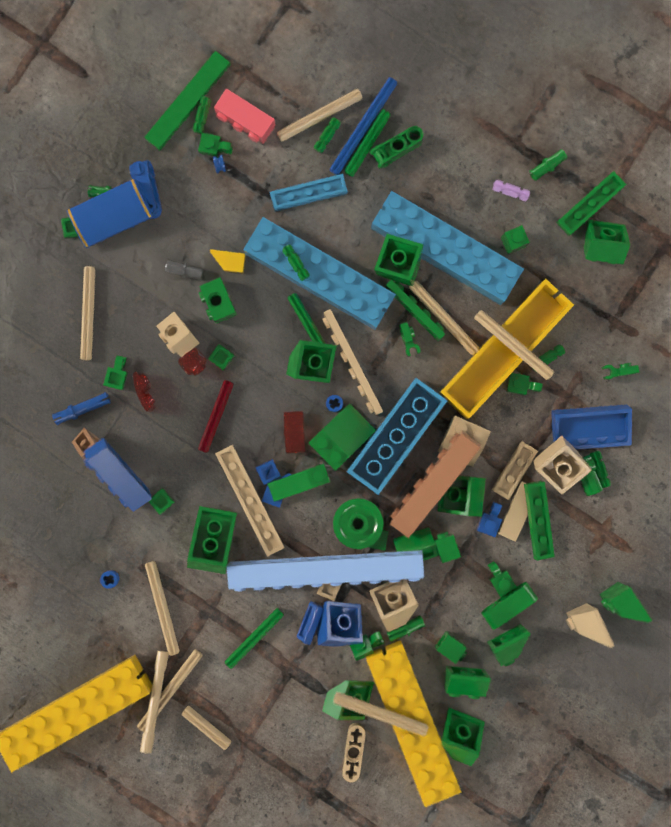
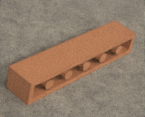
[390,431,481,538]

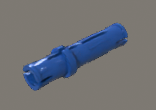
[52,392,111,425]

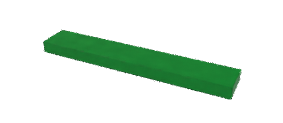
[144,51,231,151]

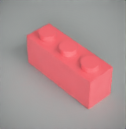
[214,88,276,144]

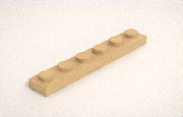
[322,309,383,415]
[215,445,285,557]

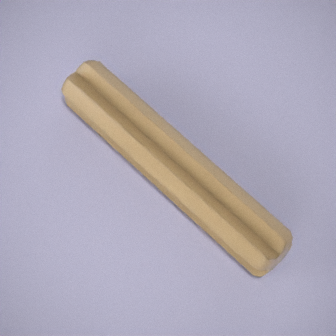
[182,706,231,750]

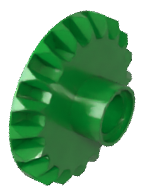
[333,498,383,549]

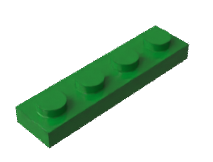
[556,171,627,236]
[385,279,445,341]
[524,481,555,561]

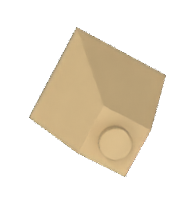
[369,579,419,632]
[566,603,614,648]

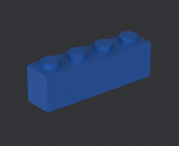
[84,438,152,512]

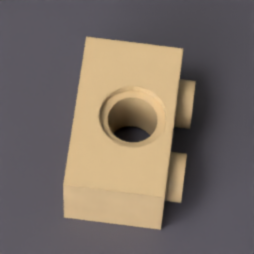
[157,312,199,358]

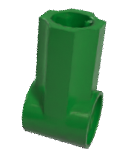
[580,455,603,496]

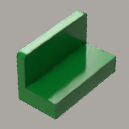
[393,528,438,561]

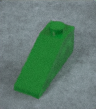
[268,464,330,502]

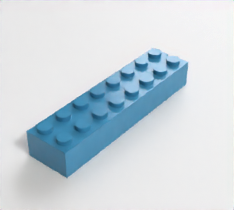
[371,191,524,305]
[243,217,396,330]

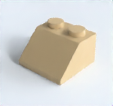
[438,416,491,467]
[533,436,592,494]

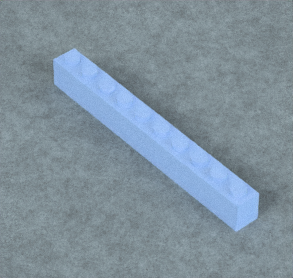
[227,550,424,591]

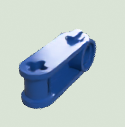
[129,160,162,219]

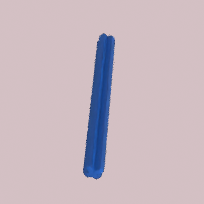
[330,77,397,175]

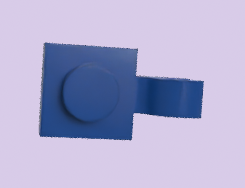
[477,502,502,538]

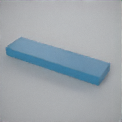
[270,174,348,211]

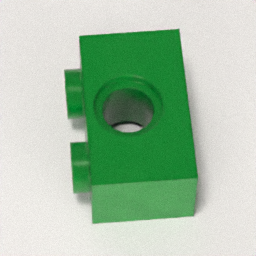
[199,277,237,324]

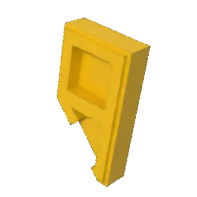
[210,249,246,274]

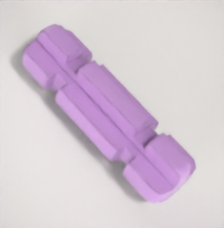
[493,180,530,201]

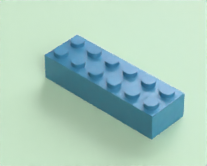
[347,378,447,495]

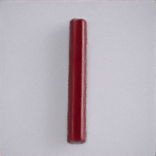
[198,380,234,453]

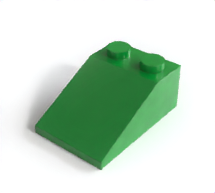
[309,403,376,471]
[187,506,237,574]

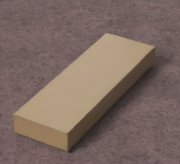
[492,441,538,500]
[497,481,528,542]

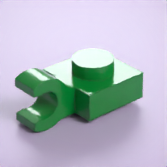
[198,133,233,157]
[399,322,421,357]
[103,355,128,390]
[602,363,640,380]
[507,373,543,395]
[487,561,517,597]
[350,631,384,661]

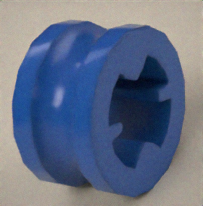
[213,155,226,174]
[326,395,343,412]
[100,570,120,589]

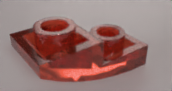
[133,372,156,412]
[284,411,305,453]

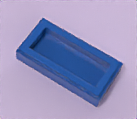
[297,601,324,645]

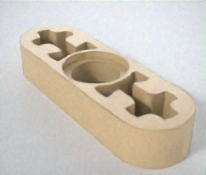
[342,723,365,782]

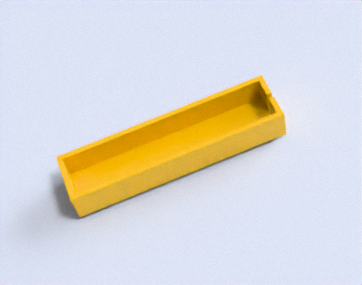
[438,279,574,419]
[366,640,462,807]
[0,655,152,773]

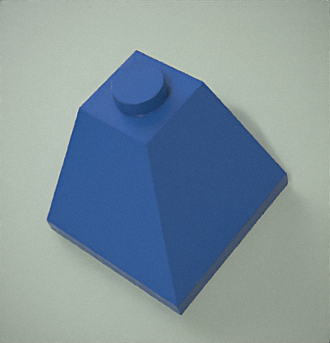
[317,601,363,647]

